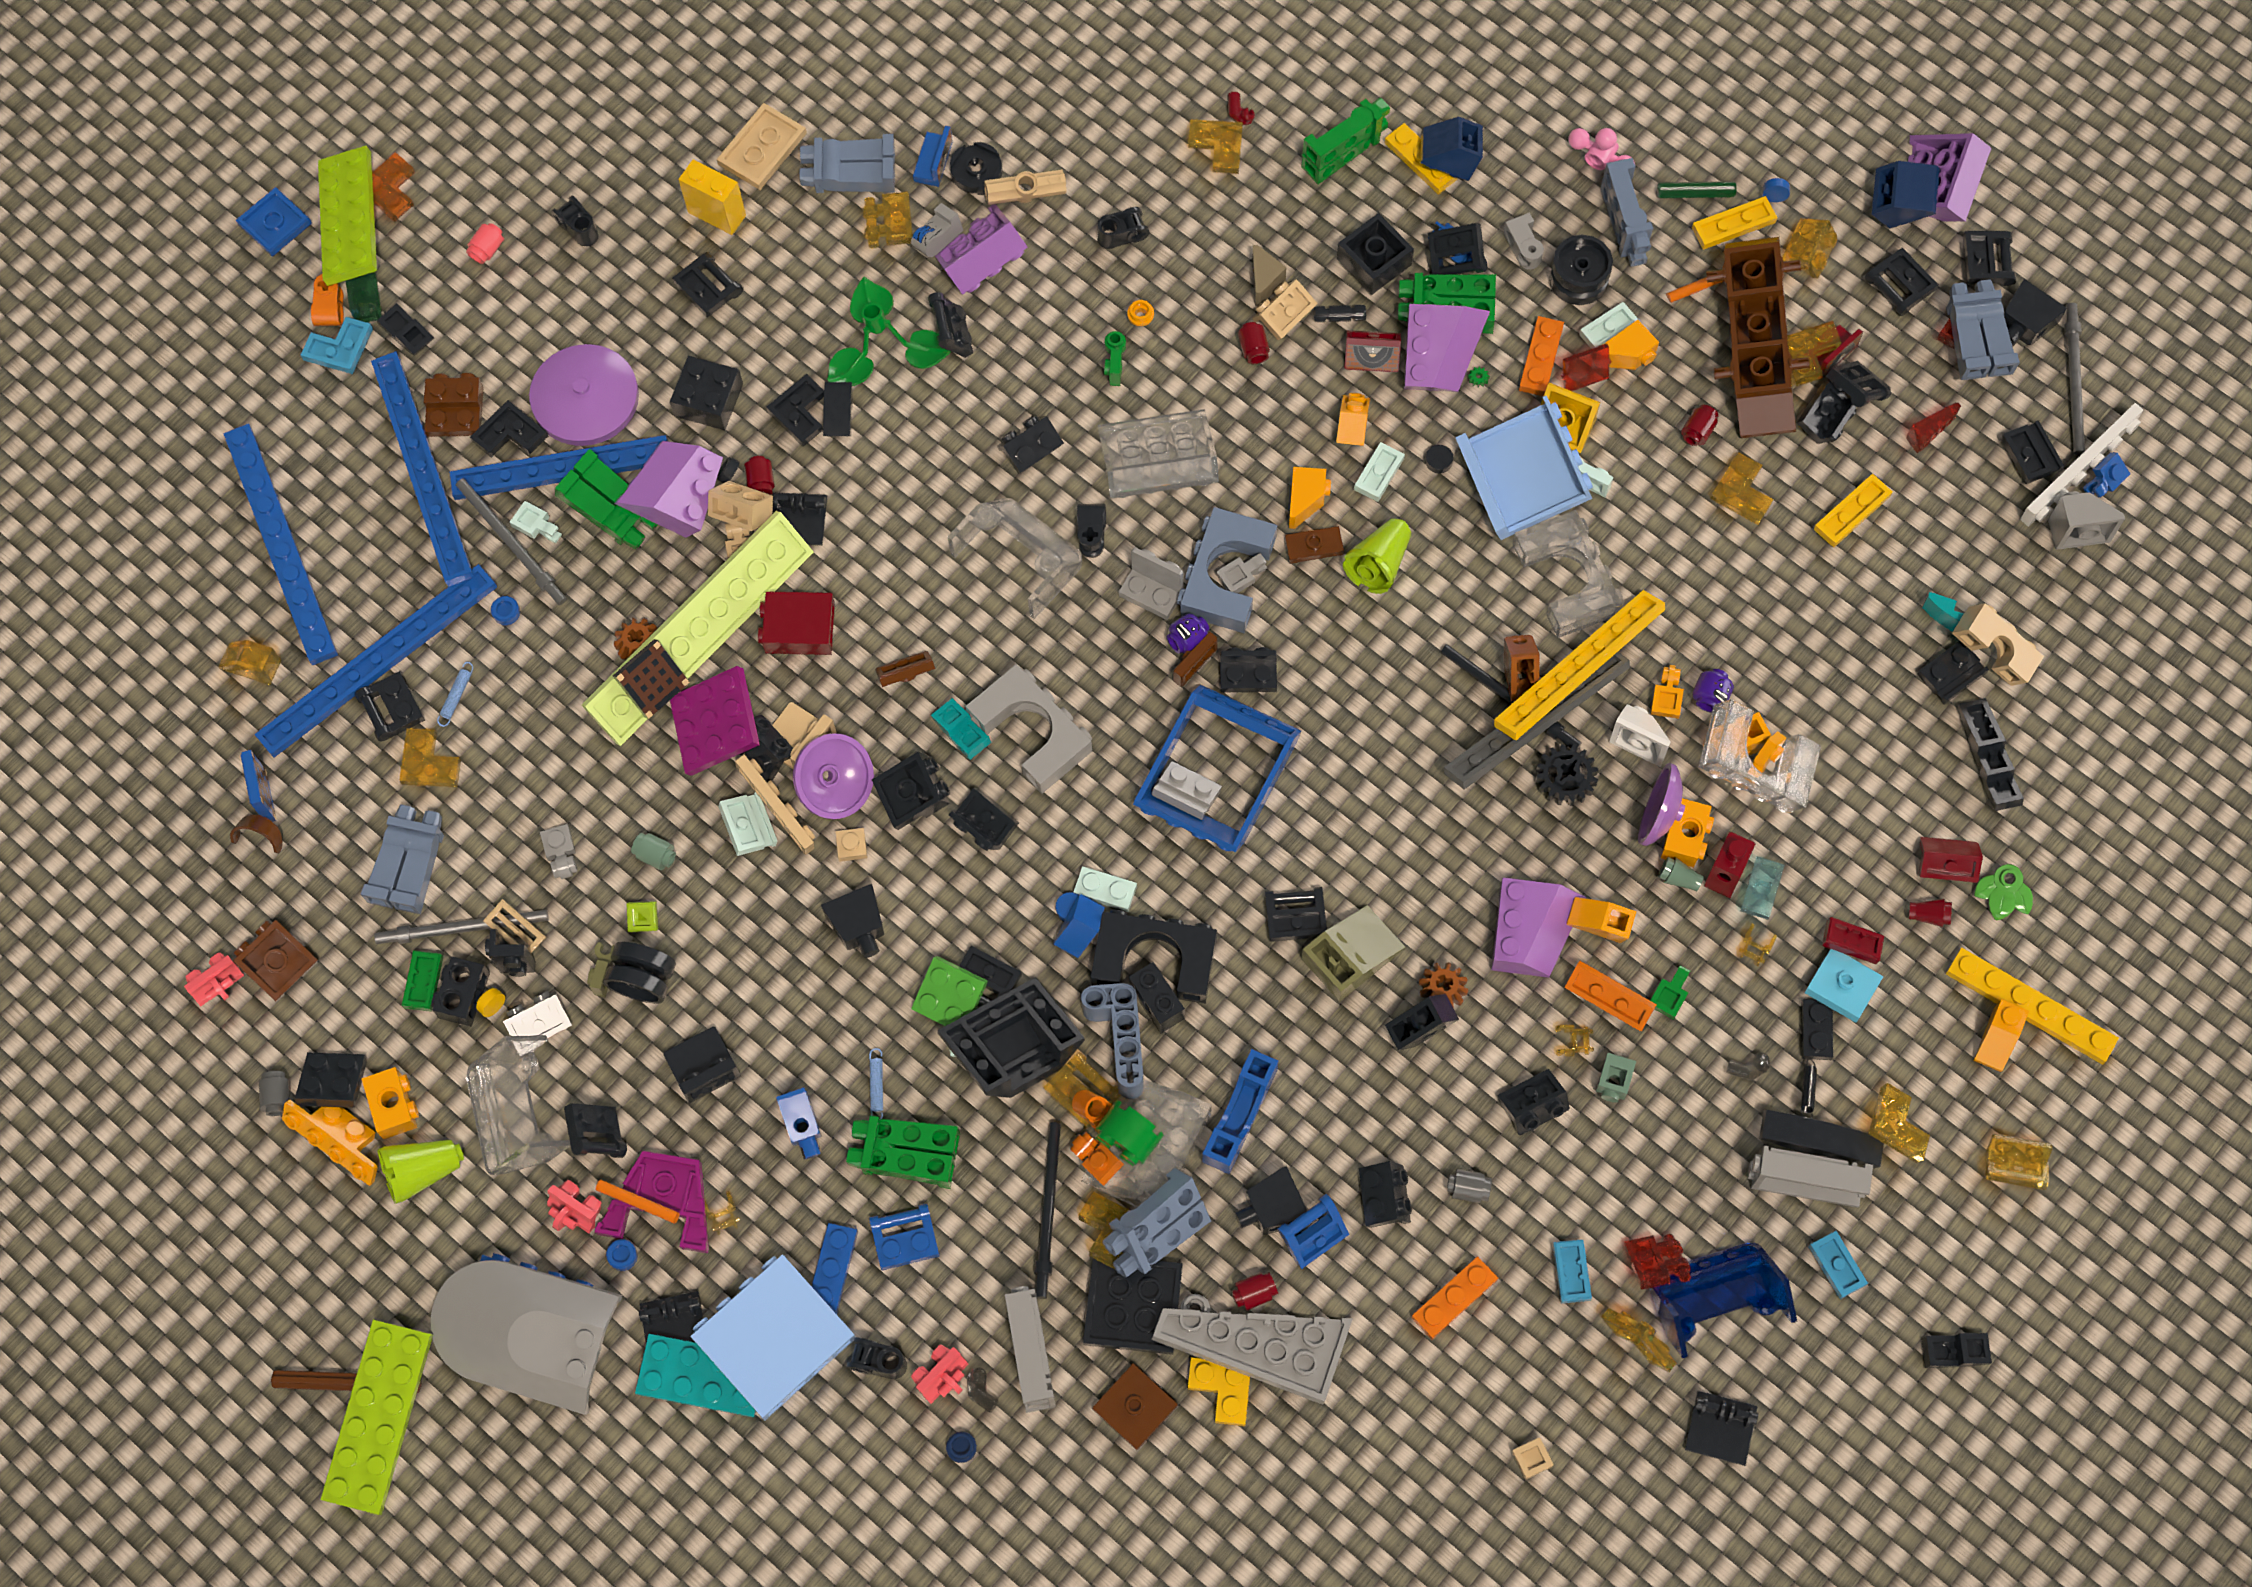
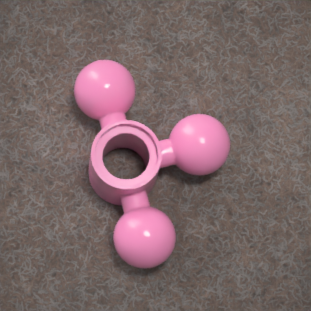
[1568,128,1635,170]

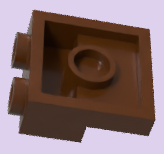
[424,373,484,437]
[233,920,318,1002]

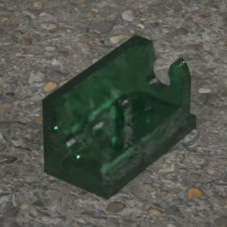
[345,272,382,323]

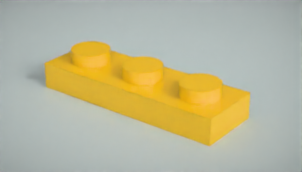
[1384,123,1458,195]
[1692,196,1777,250]
[1814,473,1893,548]

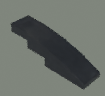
[1958,698,2024,811]
[1759,1110,1885,1168]

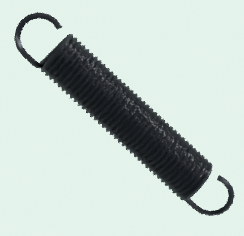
[1801,1059,1817,1119]

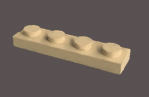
[735,755,815,855]

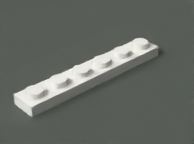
[2020,403,2143,527]

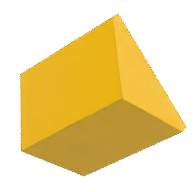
[1540,383,1600,453]

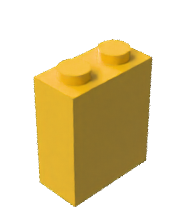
[678,159,746,235]

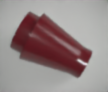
[1909,899,1952,928]

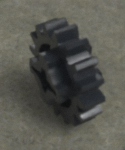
[1536,744,1599,806]

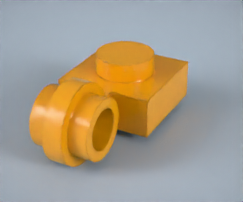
[1651,665,1684,719]

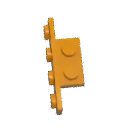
[282,1100,378,1186]

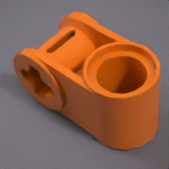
[311,274,344,326]
[1072,1090,1113,1130]

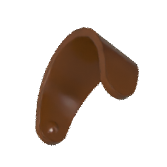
[230,814,283,854]

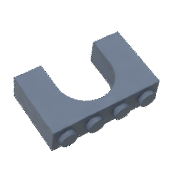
[1177,507,1277,633]

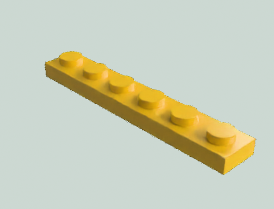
[1946,947,2119,1065]

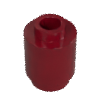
[1237,322,1270,364]
[1681,404,1719,446]
[744,456,775,495]
[1231,1272,1278,1311]

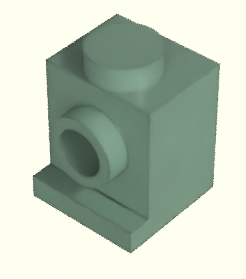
[1596,1053,1636,1102]

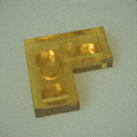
[1188,119,1243,174]
[1788,321,1841,386]
[1710,452,1774,525]
[399,728,461,787]
[1868,1083,1930,1163]
[1079,1192,1131,1269]
[1601,1308,1677,1372]

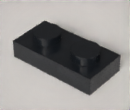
[1801,999,1833,1061]

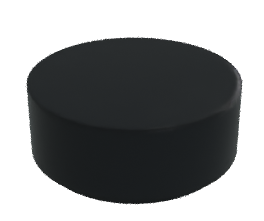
[1425,445,1453,474]
[717,456,740,483]

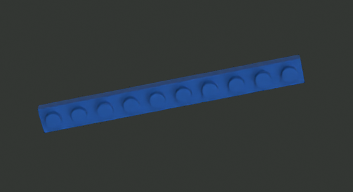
[371,351,474,587]
[223,424,338,666]
[254,564,497,758]

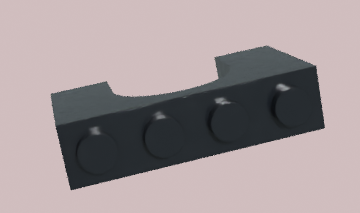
[1091,910,1217,1004]

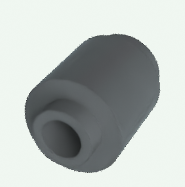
[259,1071,290,1116]
[1447,1169,1492,1203]

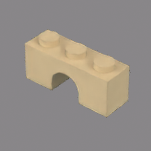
[1952,603,2044,686]

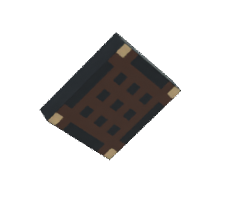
[613,639,690,719]

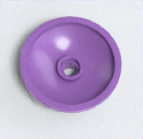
[793,733,874,819]
[1638,763,1685,846]

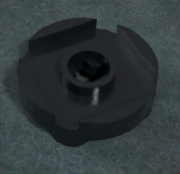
[950,142,1003,195]

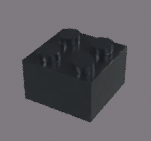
[1337,213,1414,295]
[670,355,743,430]

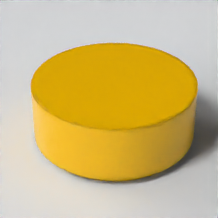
[476,988,505,1017]

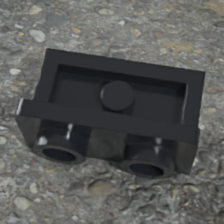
[1796,380,1856,444]
[997,415,1064,474]
[739,715,793,783]
[949,788,1019,851]
[485,929,536,977]
[1359,1161,1412,1228]

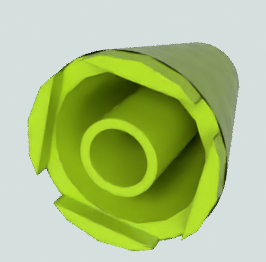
[1343,519,1411,594]
[377,1140,464,1204]

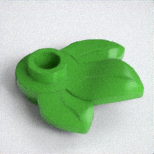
[1974,864,2033,921]

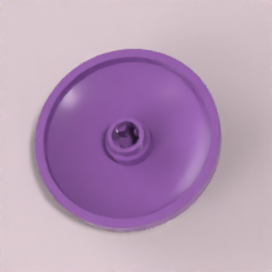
[529,344,639,446]

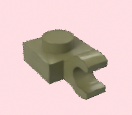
[587,942,615,997]

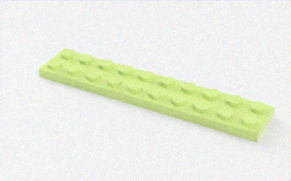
[581,511,814,746]

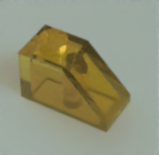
[218,640,281,685]

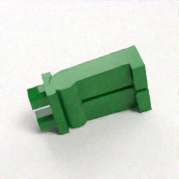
[1301,98,1390,185]
[1398,273,1496,334]
[555,449,658,550]
[846,1116,960,1189]

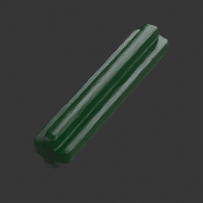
[1657,181,1737,198]

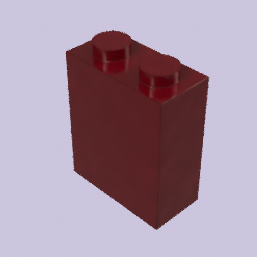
[758,592,835,655]

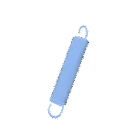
[437,662,473,727]
[869,1048,883,1120]

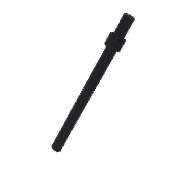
[1441,644,1582,751]
[1034,1122,1061,1299]

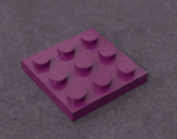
[670,666,760,776]

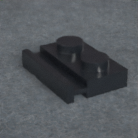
[2001,420,2064,484]
[1917,641,1989,704]

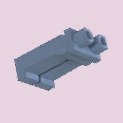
[800,134,895,193]
[1600,158,1653,267]
[1946,280,2020,380]
[361,805,444,915]
[1103,1168,1211,1277]

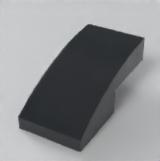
[377,303,434,356]
[823,382,853,436]
[1921,1333,1992,1368]

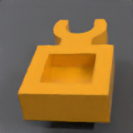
[1745,731,1787,781]

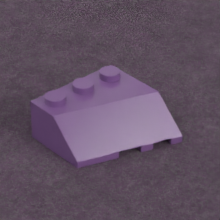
[1908,133,1991,222]
[935,204,1027,295]
[1404,304,1490,392]
[615,441,723,538]
[1491,878,1586,978]

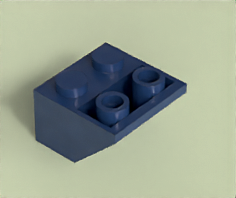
[1420,117,1483,181]
[1872,161,1940,229]

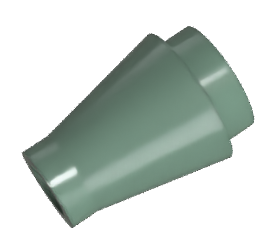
[1658,857,1704,892]

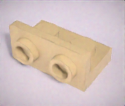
[1252,279,1318,340]

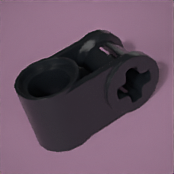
[551,195,599,247]
[1097,207,1150,249]
[1077,504,1106,558]
[846,1337,907,1379]

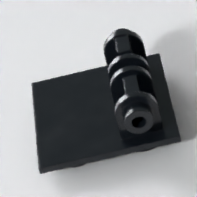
[772,492,828,546]
[639,1291,703,1344]
[1685,1391,1758,1466]

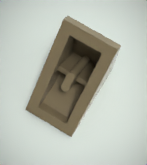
[1252,245,1286,306]

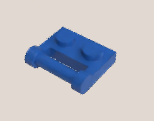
[1277,1194,1350,1269]
[869,1203,940,1271]

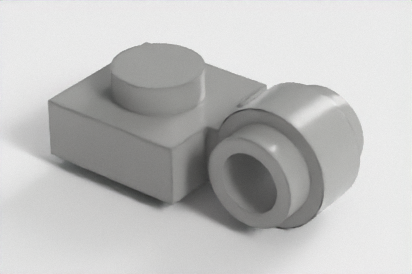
[540,824,578,879]

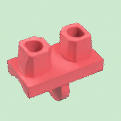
[184,952,244,1006]
[547,1180,602,1234]
[911,1345,968,1404]

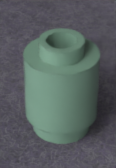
[631,833,676,870]

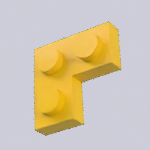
[1188,1357,1250,1426]

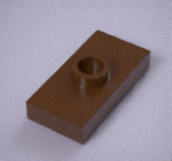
[1284,526,1344,564]
[1173,632,1218,687]
[875,651,935,687]

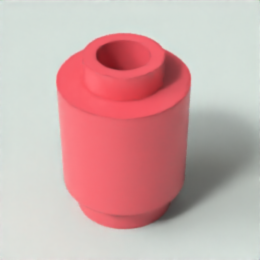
[466,223,504,264]

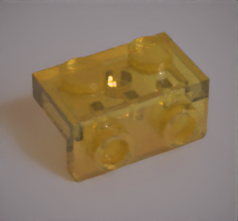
[1782,218,1837,279]
[1985,1134,2052,1190]

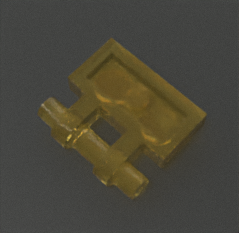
[863,192,913,249]

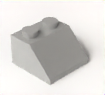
[2048,491,2125,550]

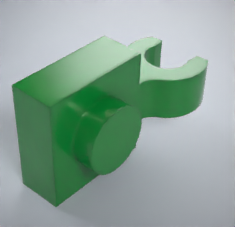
[1650,965,1690,1020]

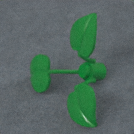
[827,277,951,386]

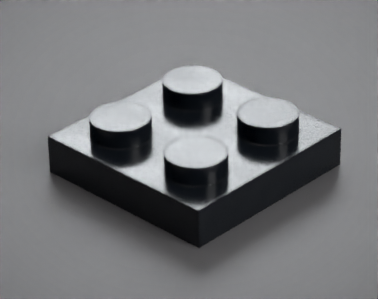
[294,1052,367,1108]

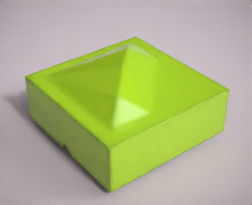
[626,901,658,932]

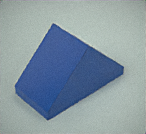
[1052,894,1105,958]

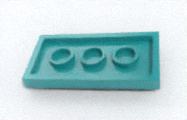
[635,1334,756,1418]

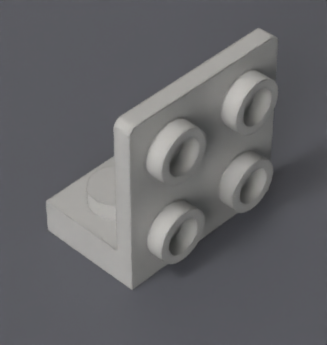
[1119,547,1183,620]

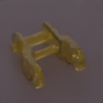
[1738,923,1777,966]
[1555,1025,1594,1056]
[705,1191,740,1235]

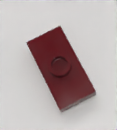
[1822,917,1885,965]

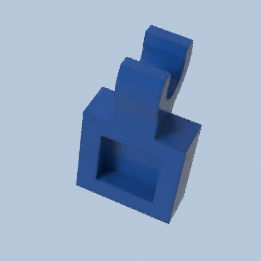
[2083,452,2130,498]

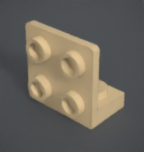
[772,702,836,770]

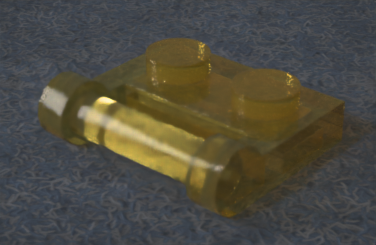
[1043,1052,1121,1129]

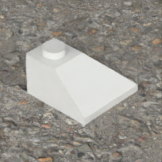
[1609,704,1670,767]

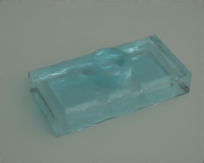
[1740,856,1784,920]

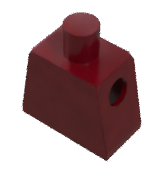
[1704,832,1756,898]

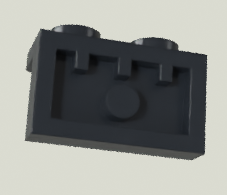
[1220,647,1277,693]
[1498,1069,1570,1135]

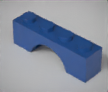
[1202,1049,1278,1175]

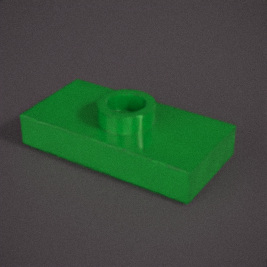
[401,951,443,1012]

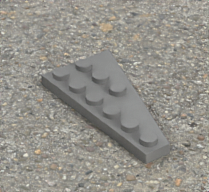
[1152,1309,1352,1405]

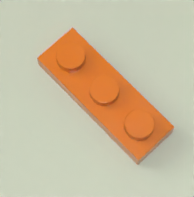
[1519,316,1564,397]
[1564,961,1657,1031]
[1411,1256,1498,1340]

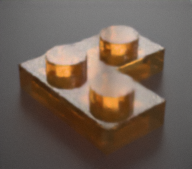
[372,152,415,222]

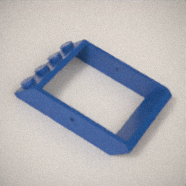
[1133,685,1302,852]

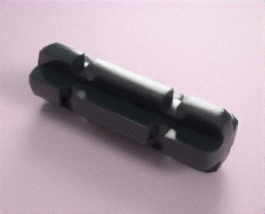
[1314,305,1367,322]

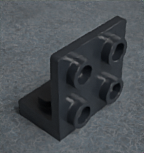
[663,1026,741,1104]

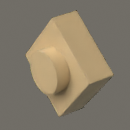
[835,828,868,862]
[1512,1437,1554,1480]

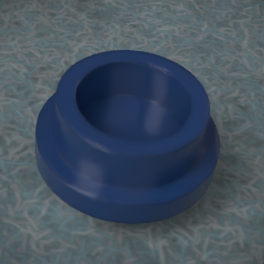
[946,1432,977,1463]

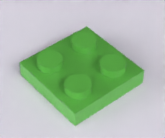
[911,956,988,1026]

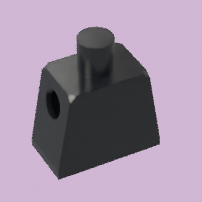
[2004,279,2067,346]
[821,884,885,958]
[1234,1166,1307,1235]

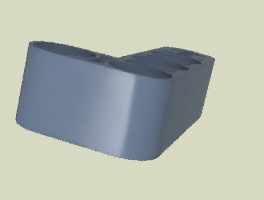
[1081,983,1144,1099]

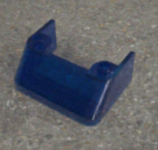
[1647,1243,1798,1359]

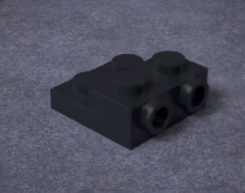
[872,752,950,830]

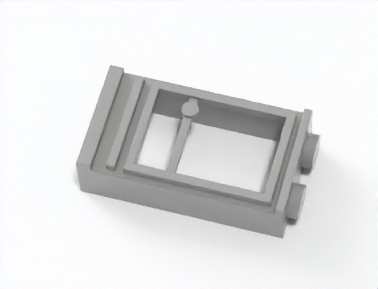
[1747,1146,1873,1208]
[1005,1286,1056,1413]

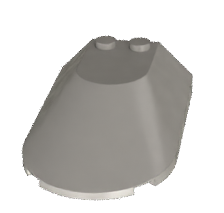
[431,1260,622,1415]

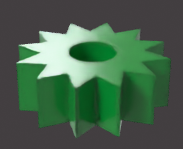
[1468,366,1490,388]

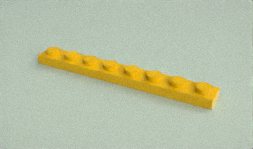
[1494,590,1665,740]

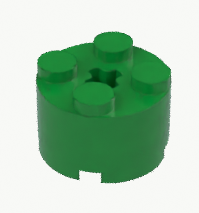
[1095,1100,1164,1167]

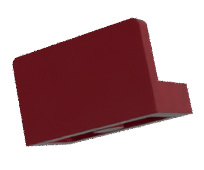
[1919,837,1983,883]

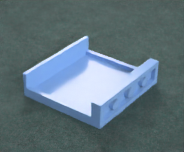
[1455,395,1594,540]
[691,1254,855,1421]

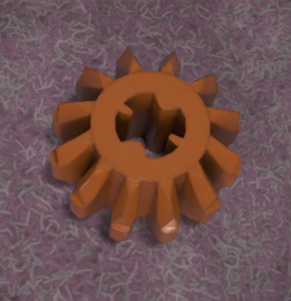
[614,617,657,660]
[1419,962,1468,1008]

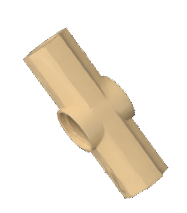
[984,169,1067,205]

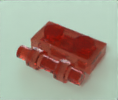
[1624,1234,1691,1290]

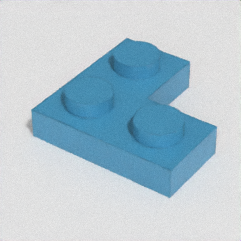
[301,317,373,374]

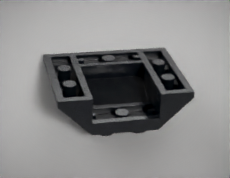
[938,977,1085,1098]

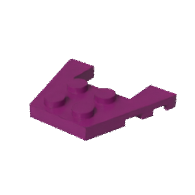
[594,1151,709,1254]

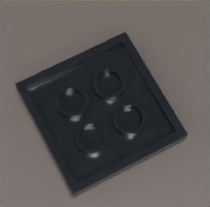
[1083,1254,1183,1355]

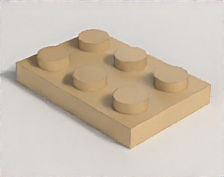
[717,103,807,190]

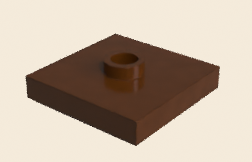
[1092,1364,1178,1451]

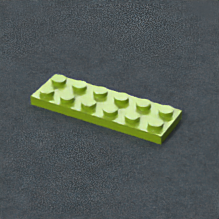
[318,145,377,286]
[320,1320,433,1515]

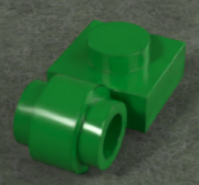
[1104,331,1126,386]

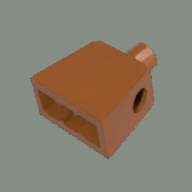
[1504,635,1540,701]

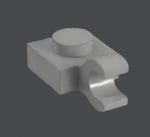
[1216,553,1267,593]

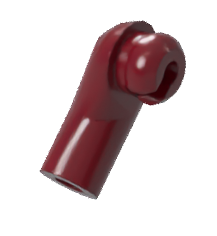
[1228,92,1255,125]

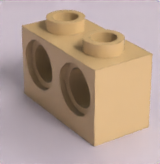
[708,481,773,531]

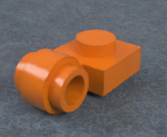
[1070,1132,1124,1186]

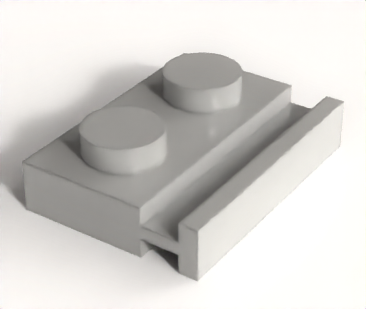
[1152,761,1222,820]

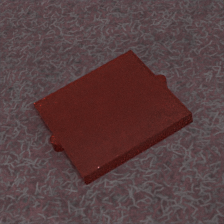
[1561,343,1612,391]

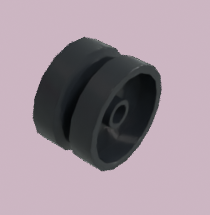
[1550,235,1613,306]
[602,941,676,1004]

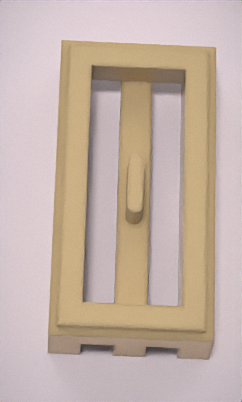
[483,899,547,954]

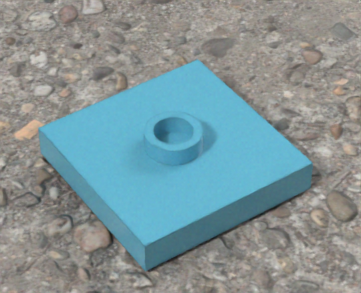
[1805,949,1884,1023]

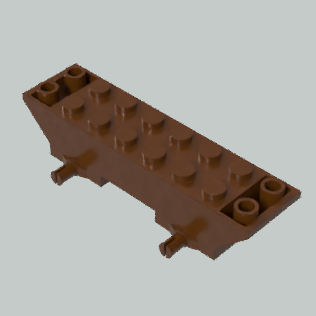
[1706,237,1810,438]

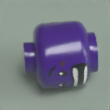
[1167,614,1210,654]
[1692,669,1734,713]

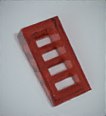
[1906,402,1961,453]

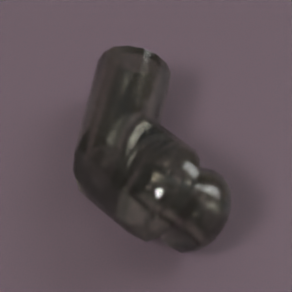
[1726,1052,1770,1080]
[967,1367,999,1413]

